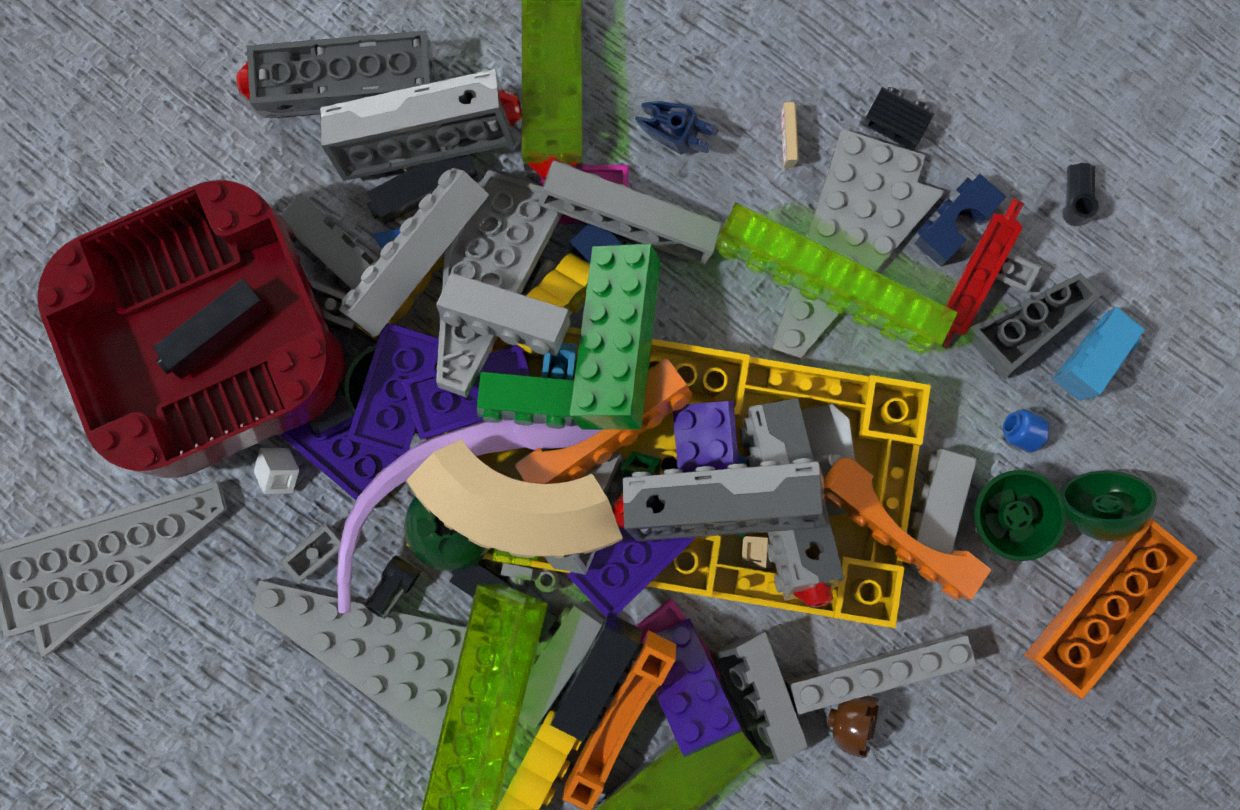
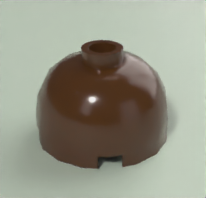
[828,695,879,758]

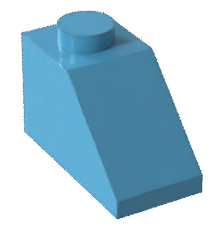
[542,342,577,381]

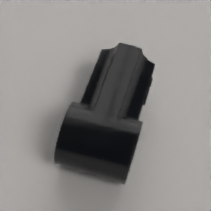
[1062,163,1099,226]
[364,555,421,619]

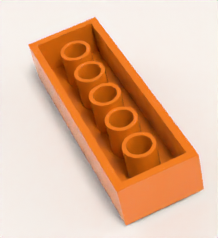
[1023,518,1198,699]

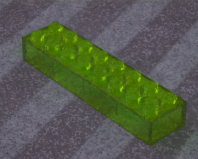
[715,202,958,355]
[421,584,548,810]

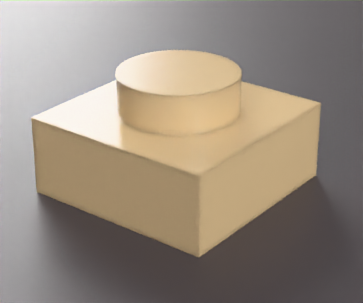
[741,536,774,569]

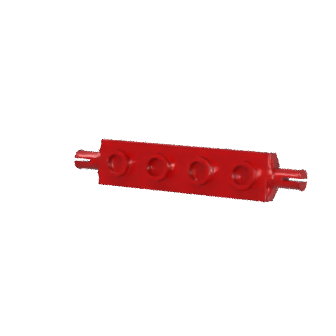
[936,198,1025,349]

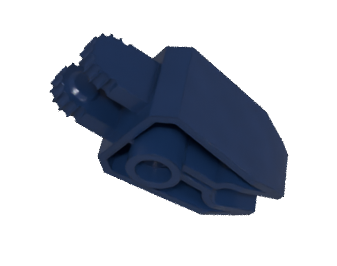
[635,101,719,155]

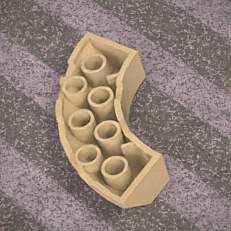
[406,439,623,558]

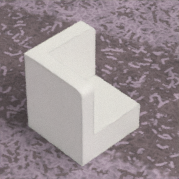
[254,448,299,494]

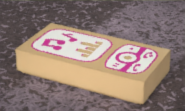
[781,102,799,168]

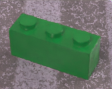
[477,372,574,429]

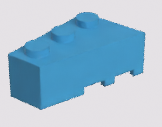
[1052,307,1145,401]

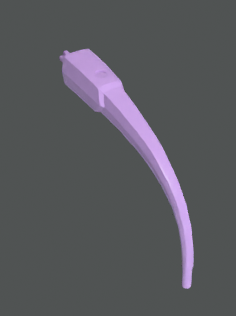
[337,419,602,613]

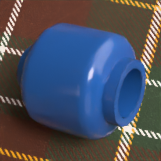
[1003,409,1049,453]

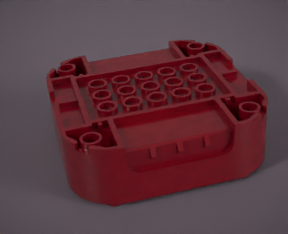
[37,180,345,478]

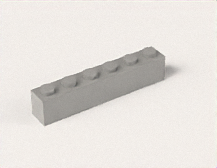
[537,160,721,266]
[339,168,489,338]
[786,633,976,715]

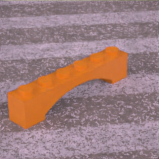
[515,358,694,484]
[823,458,991,601]
[562,630,676,810]

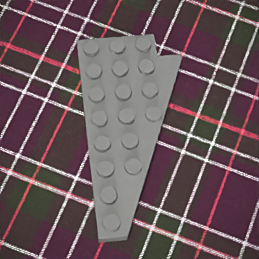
[771,129,943,359]
[436,170,562,398]
[0,481,227,657]
[252,580,496,746]

